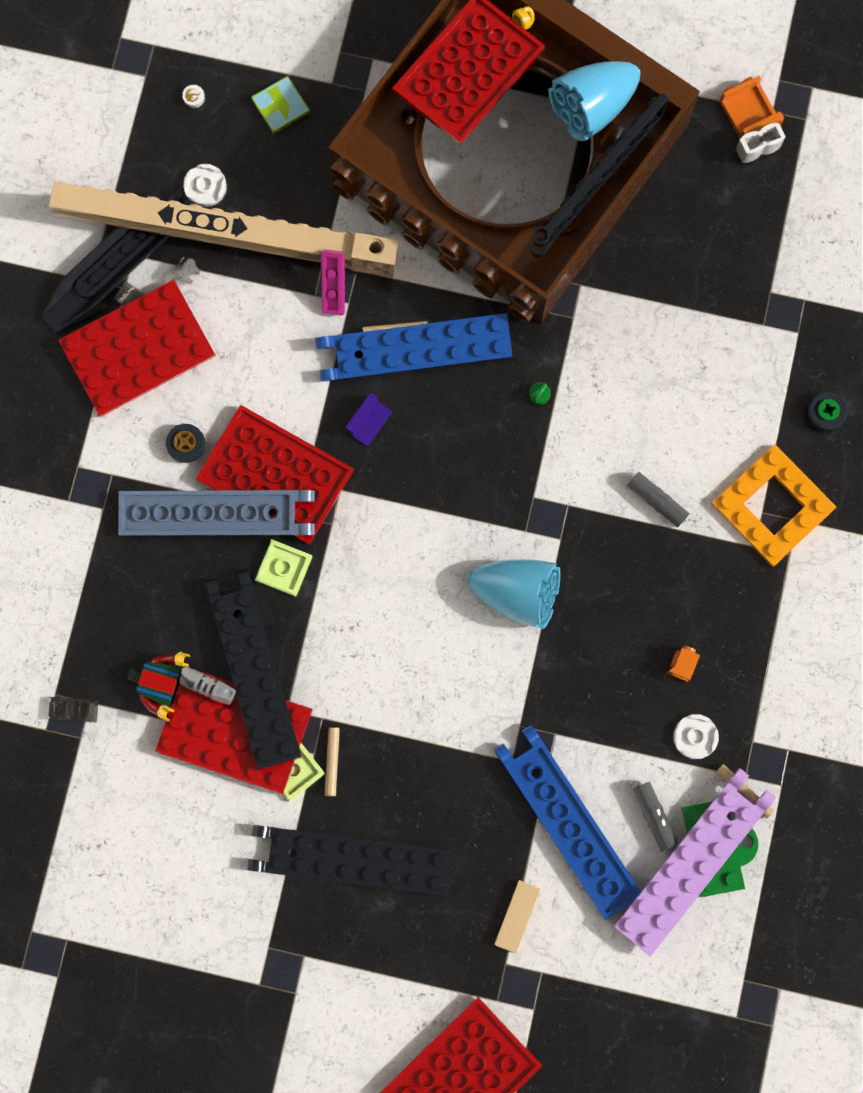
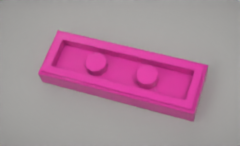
[321,249,345,316]

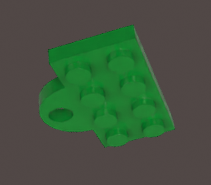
[681,801,759,897]

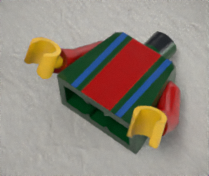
[127,652,190,722]

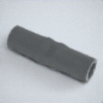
[627,472,690,528]
[633,781,678,852]

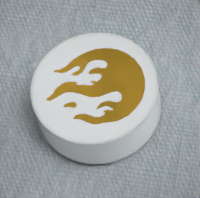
[183,85,205,108]

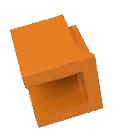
[666,645,700,682]

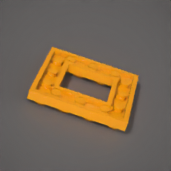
[711,444,836,568]

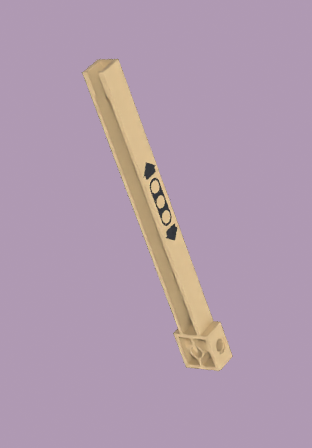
[49,181,399,278]

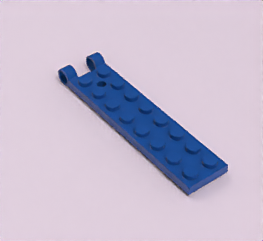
[315,313,513,382]
[494,725,641,920]

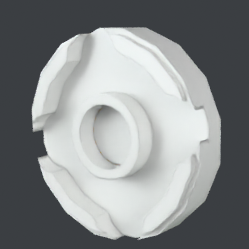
[183,164,227,207]
[673,714,719,759]

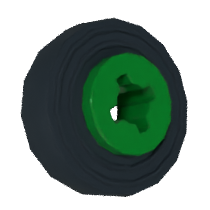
[807,392,848,431]

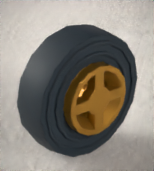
[166,423,206,463]

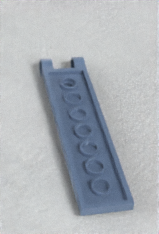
[118,490,315,536]

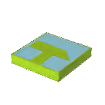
[251,76,310,134]

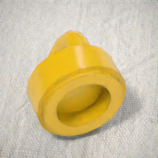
[512,6,534,30]

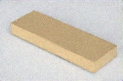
[494,880,540,953]

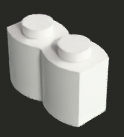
[736,123,785,163]

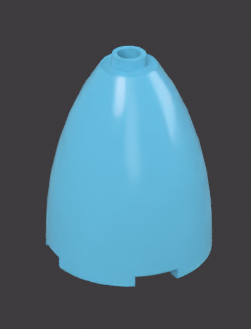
[549,61,641,141]
[467,559,560,629]

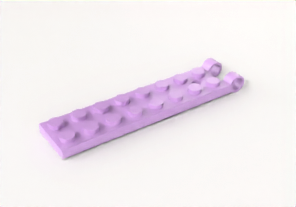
[614,768,776,957]

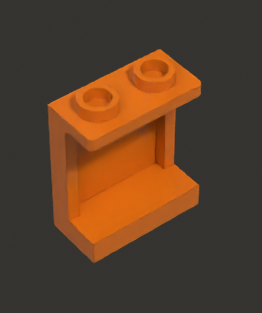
[719,75,784,139]

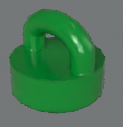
[529,383,551,405]

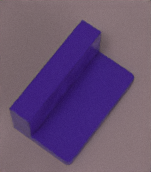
[345,393,392,446]

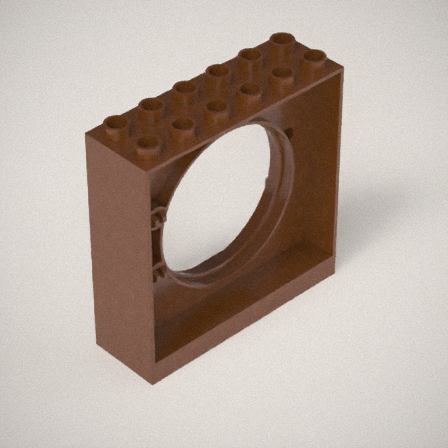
[328,0,700,324]

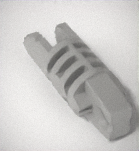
[179,667,236,705]

